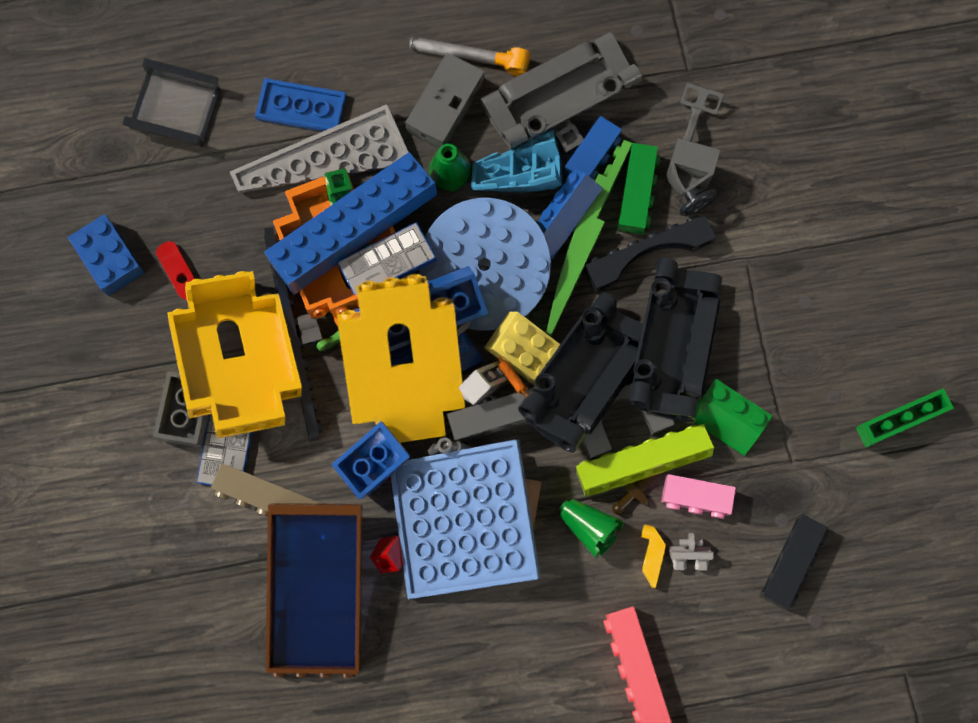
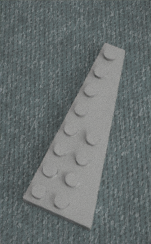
[230,104,408,193]

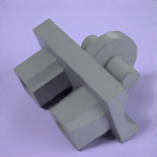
[669,533,713,570]

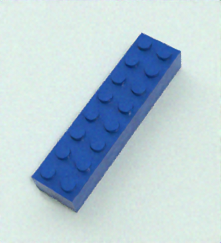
[264,152,437,295]

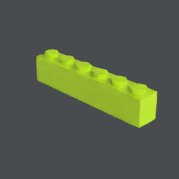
[576,424,714,498]

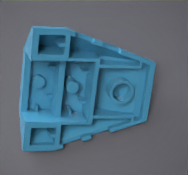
[471,130,563,193]

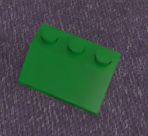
[693,378,772,456]

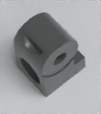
[297,314,323,349]

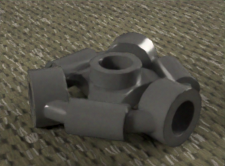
[428,438,474,456]

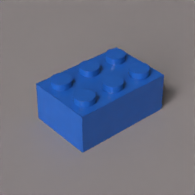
[67,214,145,296]

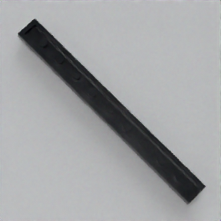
[264,227,322,442]

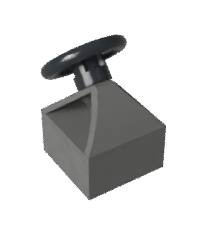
[666,138,720,216]

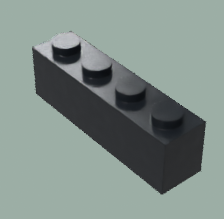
[759,514,828,609]

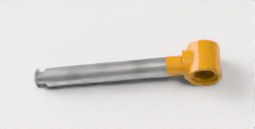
[410,37,531,76]

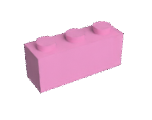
[661,474,736,519]

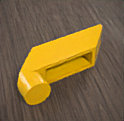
[641,524,666,588]

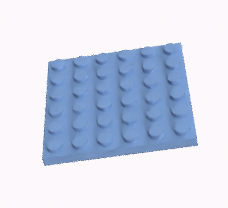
[391,440,540,599]

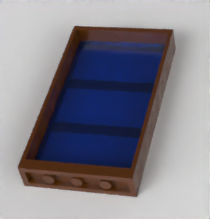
[266,503,363,678]

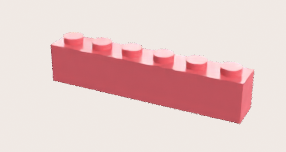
[603,606,671,723]

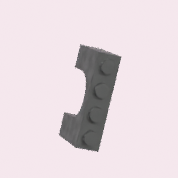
[582,374,674,460]

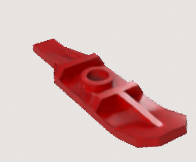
[156,241,195,301]

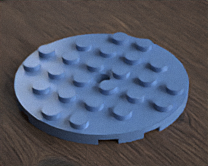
[419,198,551,330]

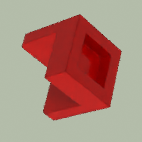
[369,535,403,574]

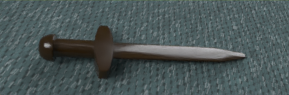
[612,473,662,515]

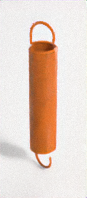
[498,357,528,396]

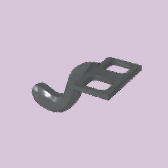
[680,82,724,142]

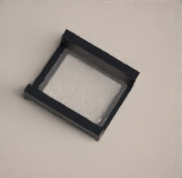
[122,58,221,147]

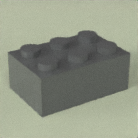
[153,371,209,448]

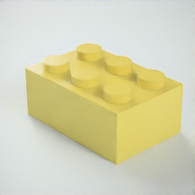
[484,312,560,385]

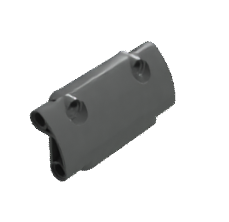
[480,32,642,149]

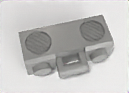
[459,361,510,405]

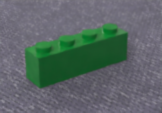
[618,143,661,235]
[856,388,954,448]

